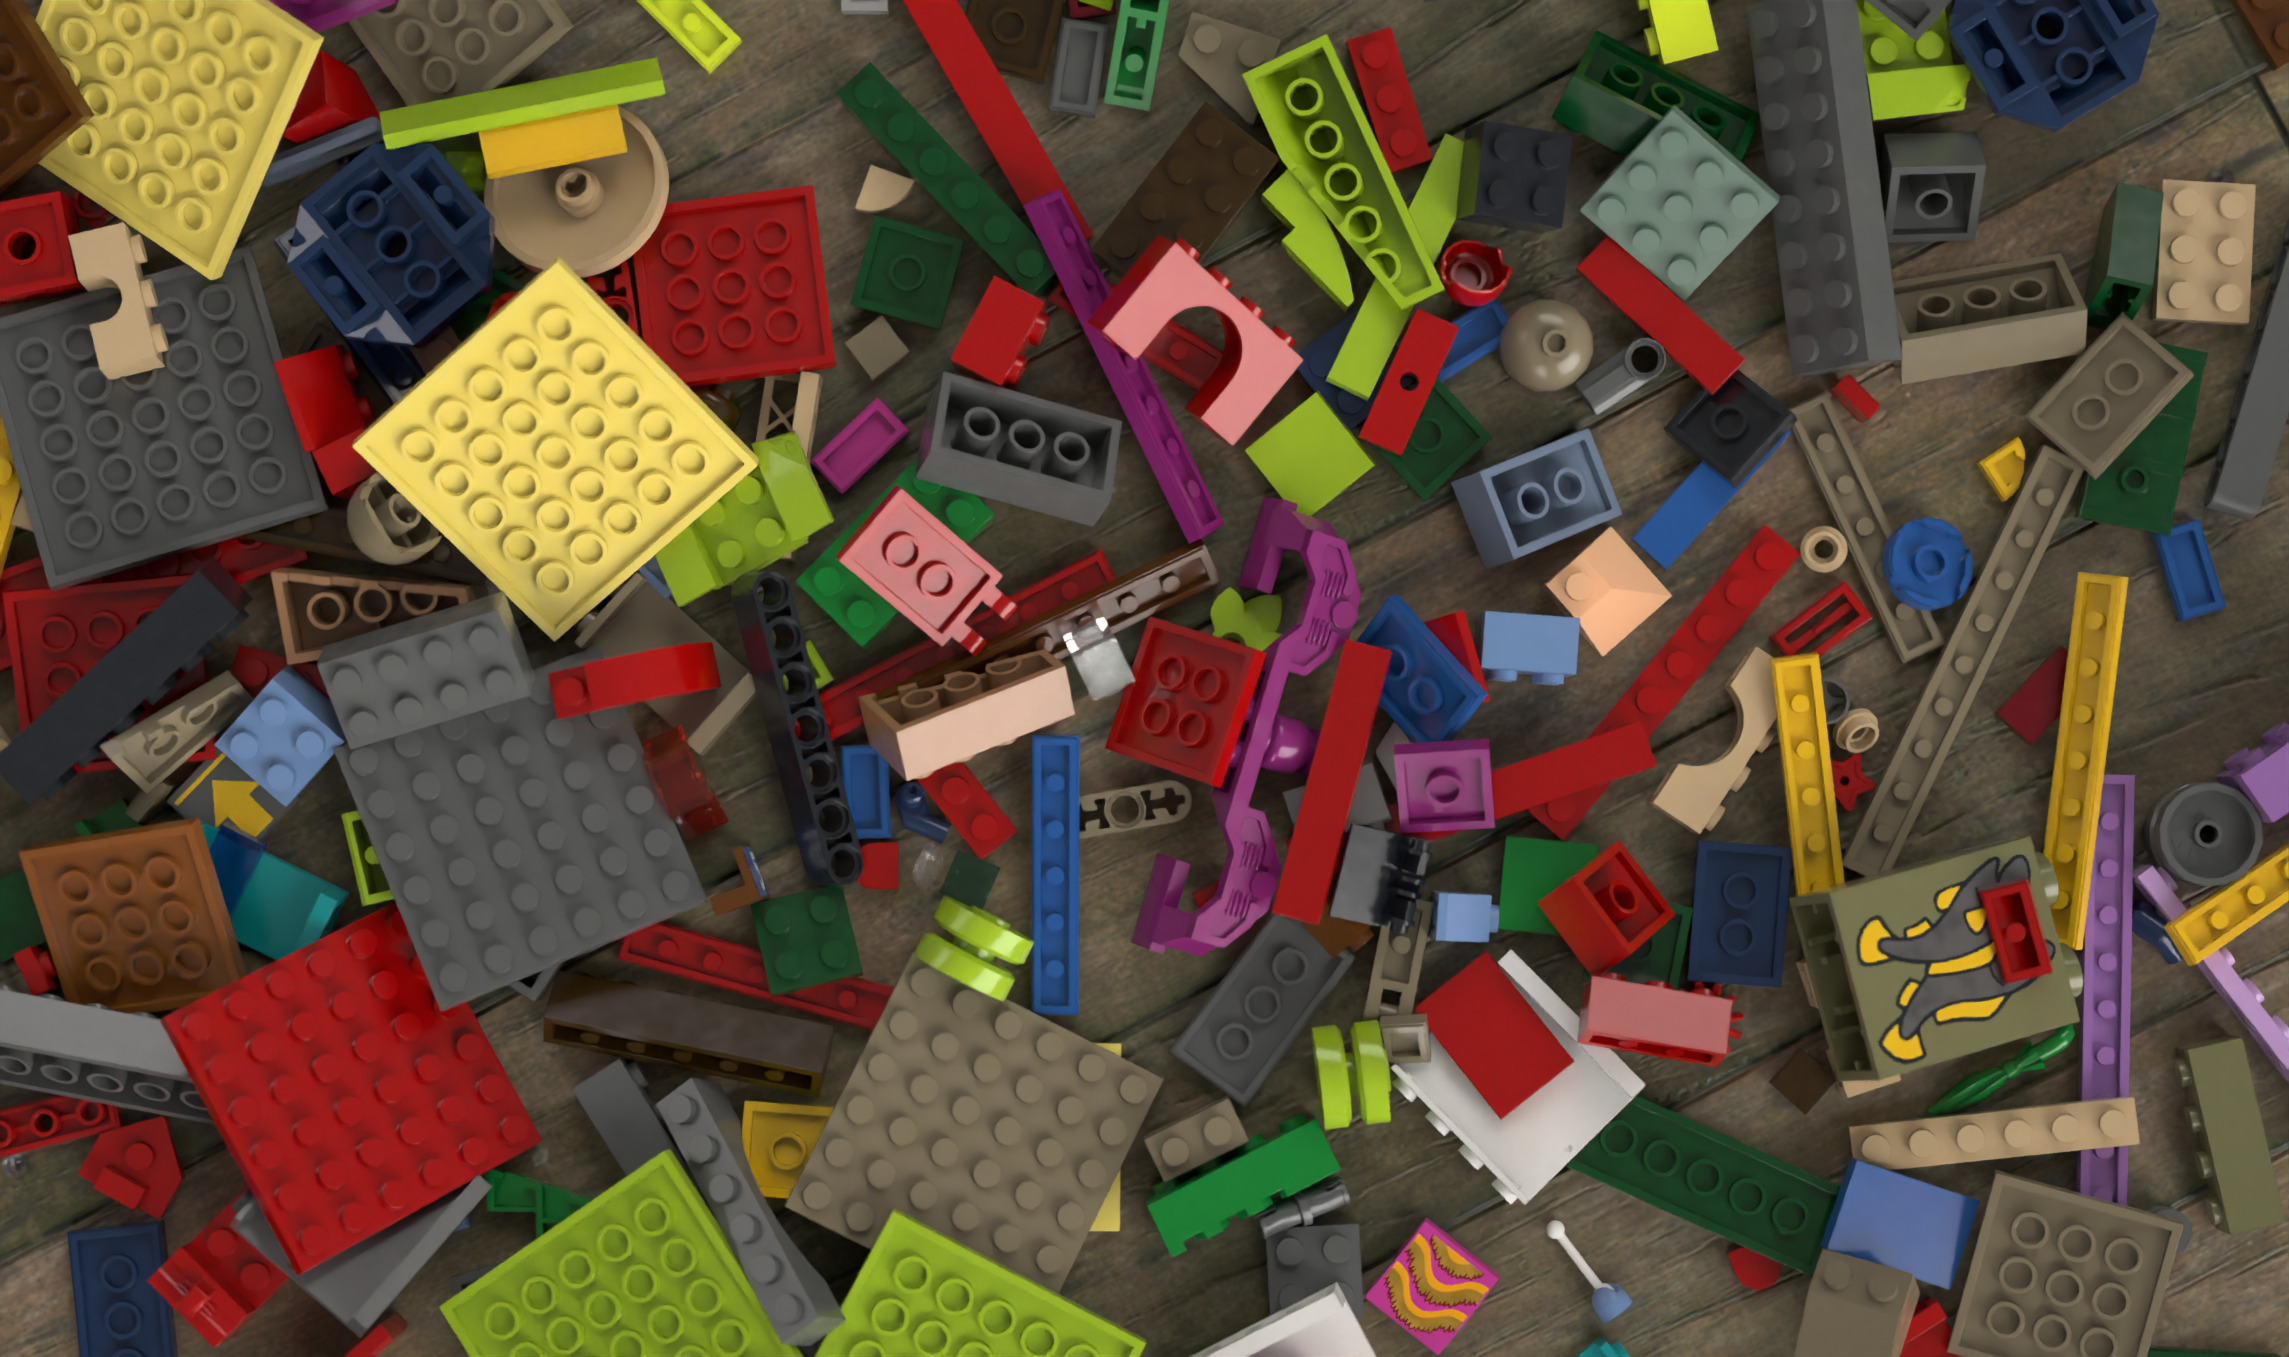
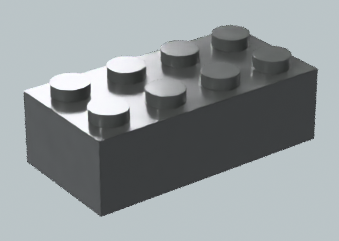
[915,371,1122,527]
[317,591,535,750]

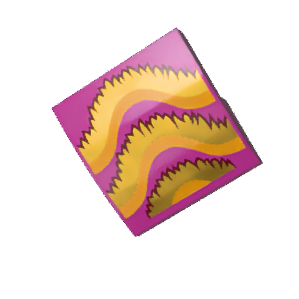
[1365,1217,1500,1355]

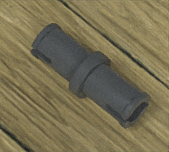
[1253,1176,1350,1239]

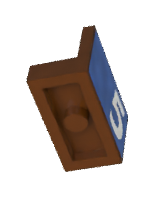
[710,845,769,916]

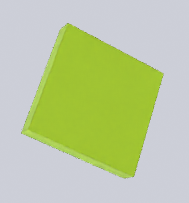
[1245,391,1376,517]

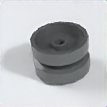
[2143,783,2263,886]

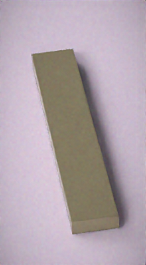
[1788,391,1945,664]

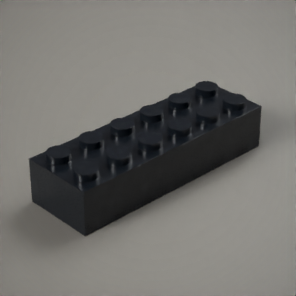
[0,558,253,804]

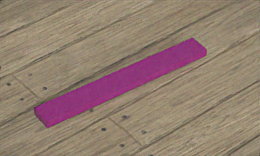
[1023,188,1224,543]

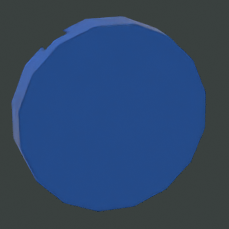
[1882,517,1973,611]

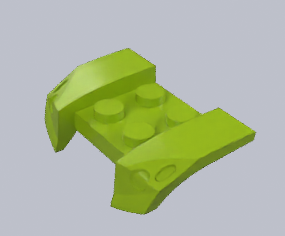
[1857,0,1971,121]
[655,431,834,607]

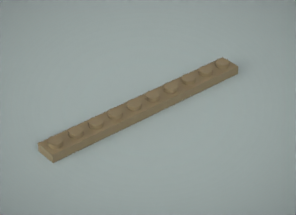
[1842,445,2084,877]

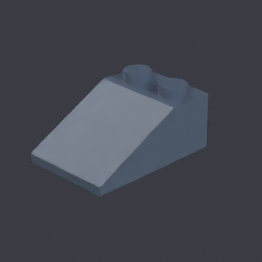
[1451,428,1622,569]

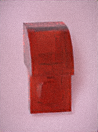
[641,724,729,842]

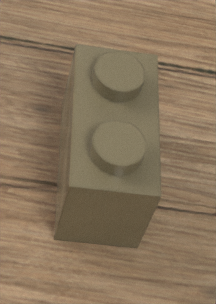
[1144,1095,1249,1183]

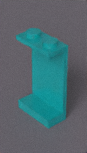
[200,820,350,960]

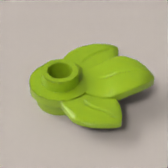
[1210,587,1282,651]

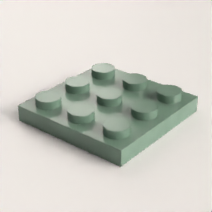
[1579,105,1780,301]

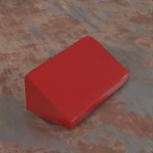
[1980,877,2054,984]

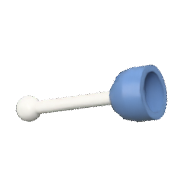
[1546,1220,1634,1324]

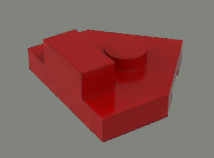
[78,1115,186,1220]

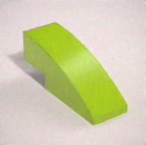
[1261,169,1354,312]

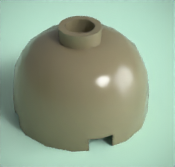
[1499,299,1593,392]
[346,472,441,565]

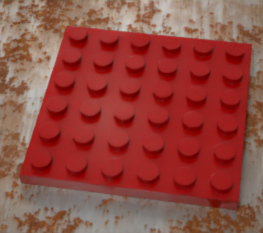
[160,901,542,1276]

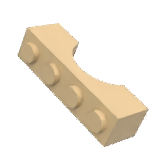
[1647,646,1777,834]

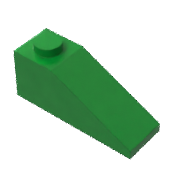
[1104,0,1171,111]

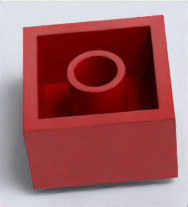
[950,275,1050,389]

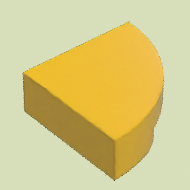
[1976,437,2025,502]

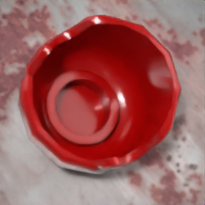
[1437,239,1512,307]

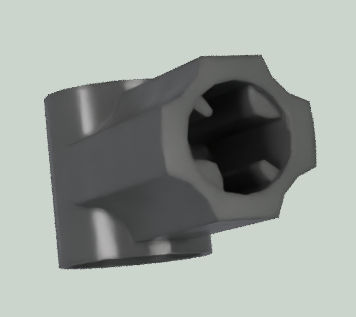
[1574,338,1666,417]

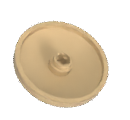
[484,106,669,278]

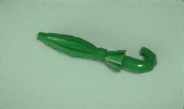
[1927,1023,2074,1116]

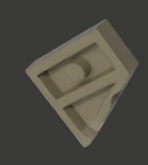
[1178,12,1281,127]

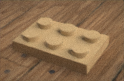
[2152,179,2256,325]

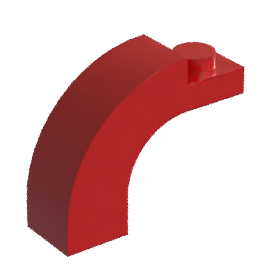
[548,642,722,720]

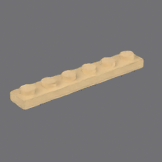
[1848,1095,2140,1170]

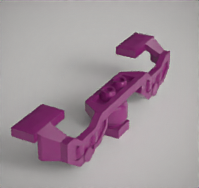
[1131,497,1361,956]

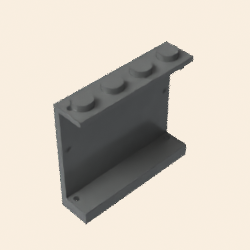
[230,1175,492,1338]

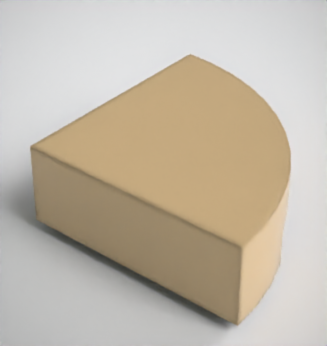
[855,165,915,213]

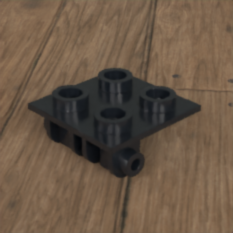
[1327,824,1433,934]

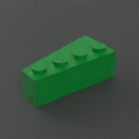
[1147,1112,1341,1257]

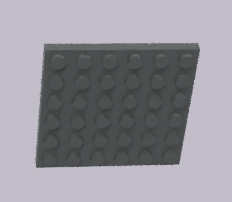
[0,246,329,591]
[333,645,707,1012]

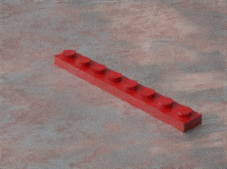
[1526,524,1801,841]

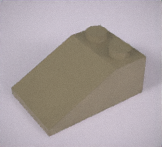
[1794,1249,1920,1357]

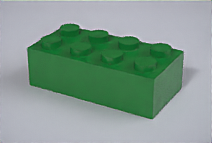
[795,457,996,649]

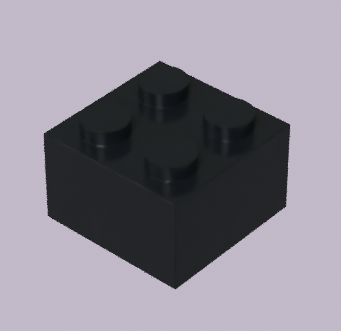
[1455,121,1573,234]

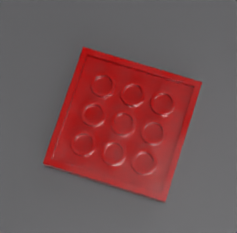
[633,185,837,387]
[2,573,217,773]

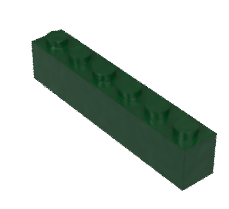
[836,62,1058,298]

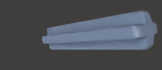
[262,117,384,188]

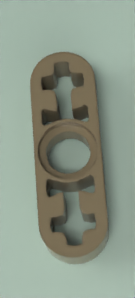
[1080,780,1192,839]

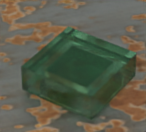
[939,849,1001,909]

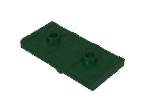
[2075,342,2208,537]

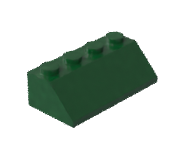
[1551,30,1760,162]

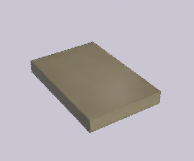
[2024,312,2194,480]

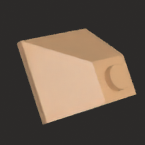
[1540,526,1672,657]

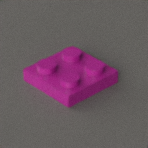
[1394,739,1495,833]

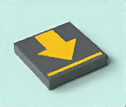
[166,748,301,846]

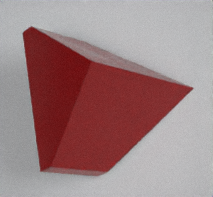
[282,50,381,145]

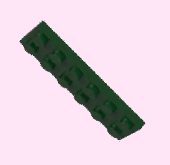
[1565,1095,1840,1277]

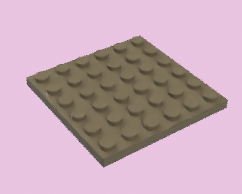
[784,952,1164,1294]

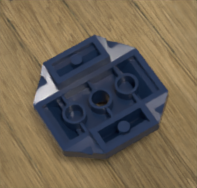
[1946,0,2159,132]
[287,144,495,348]

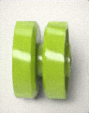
[913,895,1035,1001]
[1311,1019,1391,1130]

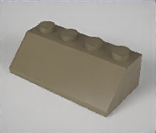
[1892,253,2088,385]

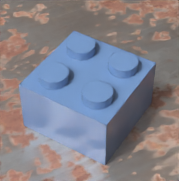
[1475,611,1580,686]
[214,665,347,807]

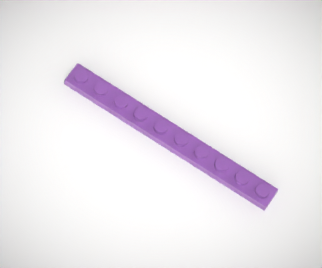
[2076,775,2135,1206]

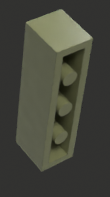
[2173,1035,2285,1235]

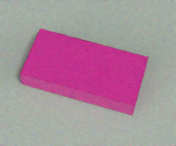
[810,397,910,495]

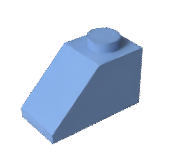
[1429,891,1499,942]

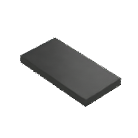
[1169,913,1356,1107]

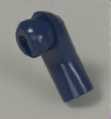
[895,781,951,844]
[2132,901,2183,964]

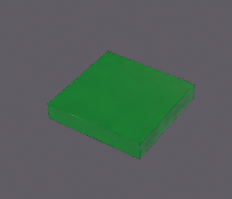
[1498,836,1599,935]

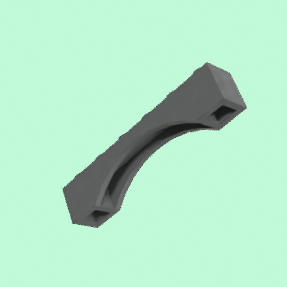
[656,1077,846,1347]

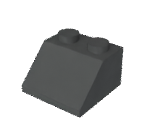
[1879,132,1986,243]

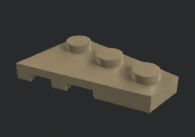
[100,670,254,794]

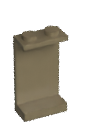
[574,572,757,755]

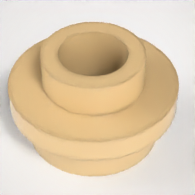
[1800,526,1848,573]
[1833,708,1879,753]

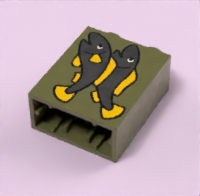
[1789,836,2083,1081]

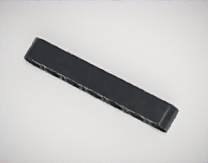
[731,570,864,885]

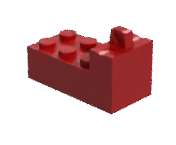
[147,1184,291,1348]

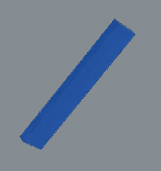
[1032,734,1080,1015]

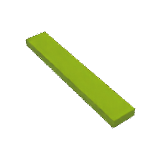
[379,57,666,150]
[1325,133,1464,401]

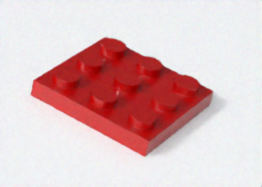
[1105,616,1267,788]

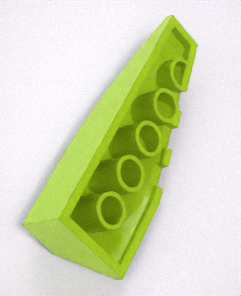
[1242,34,1445,310]

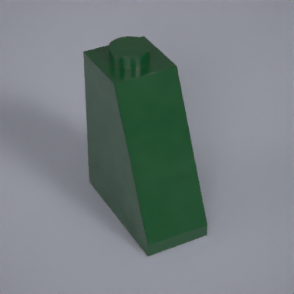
[2083,182,2164,330]

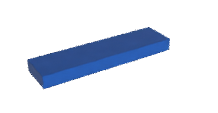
[1630,430,1791,570]

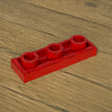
[1358,308,1460,457]
[0,1095,124,1158]

